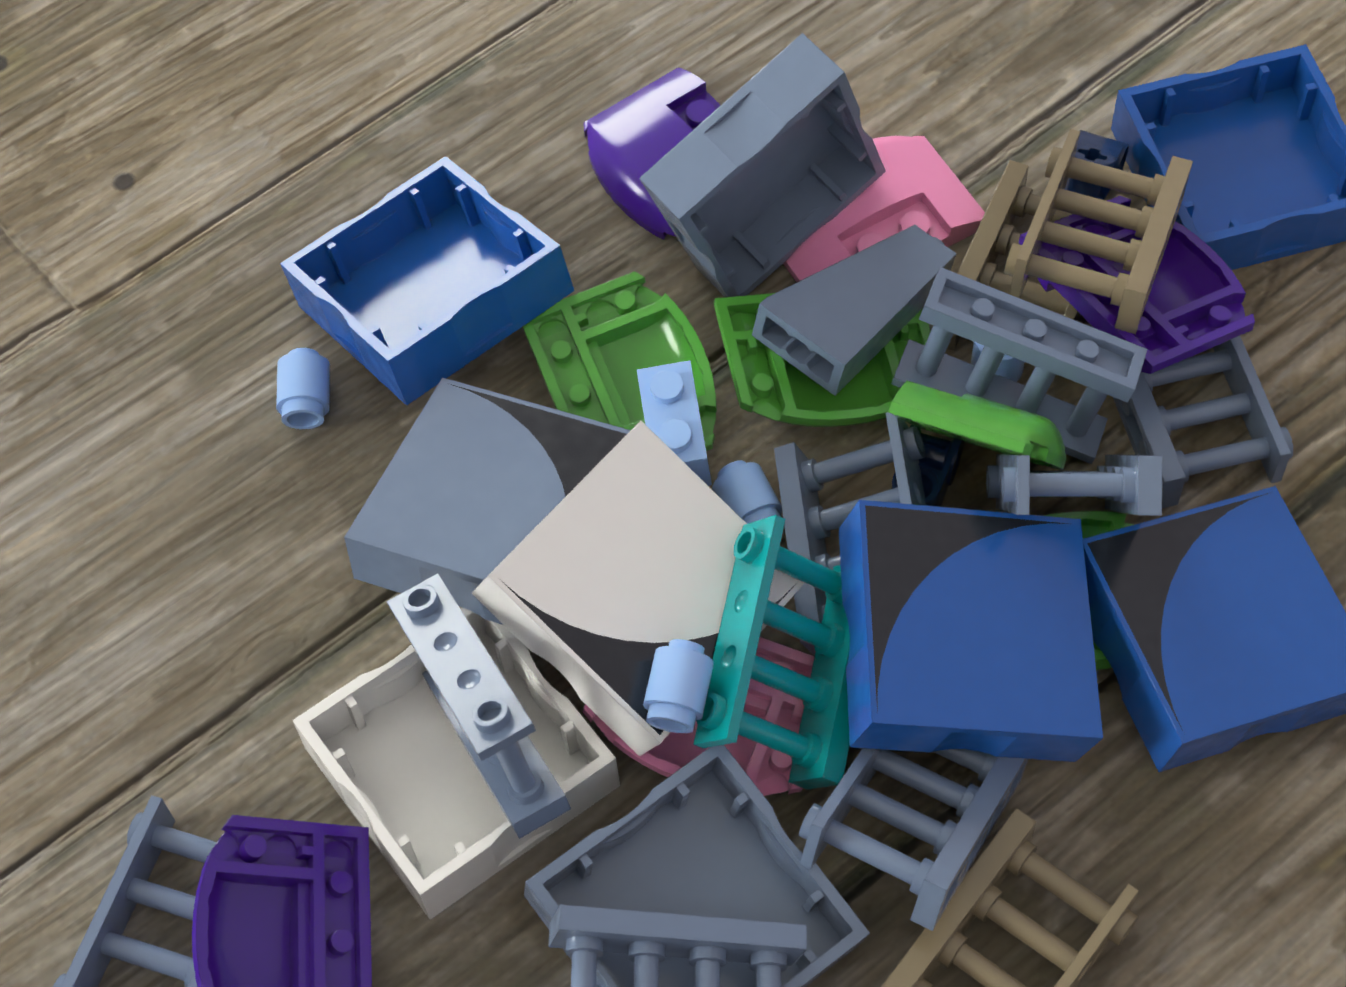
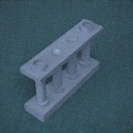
[891,267,1148,464]
[1090,324,1293,508]
[774,412,927,656]
[986,454,1162,516]
[386,574,571,839]
[799,748,1029,931]
[53,795,217,987]
[548,905,807,987]

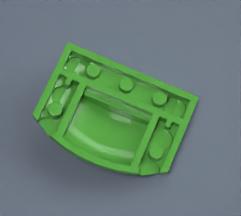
[522,271,717,451]
[714,293,931,427]
[888,380,1066,470]

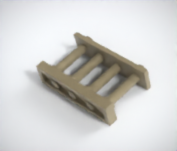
[1004,129,1193,334]
[947,160,1126,384]
[881,808,1139,987]

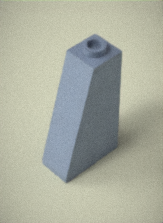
[752,225,957,396]

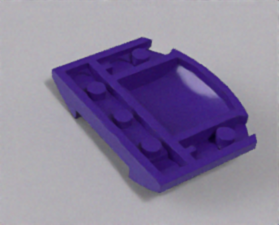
[584,67,721,240]
[1018,196,1255,374]
[192,815,372,987]

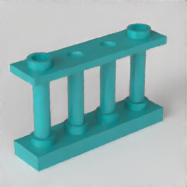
[693,515,850,790]

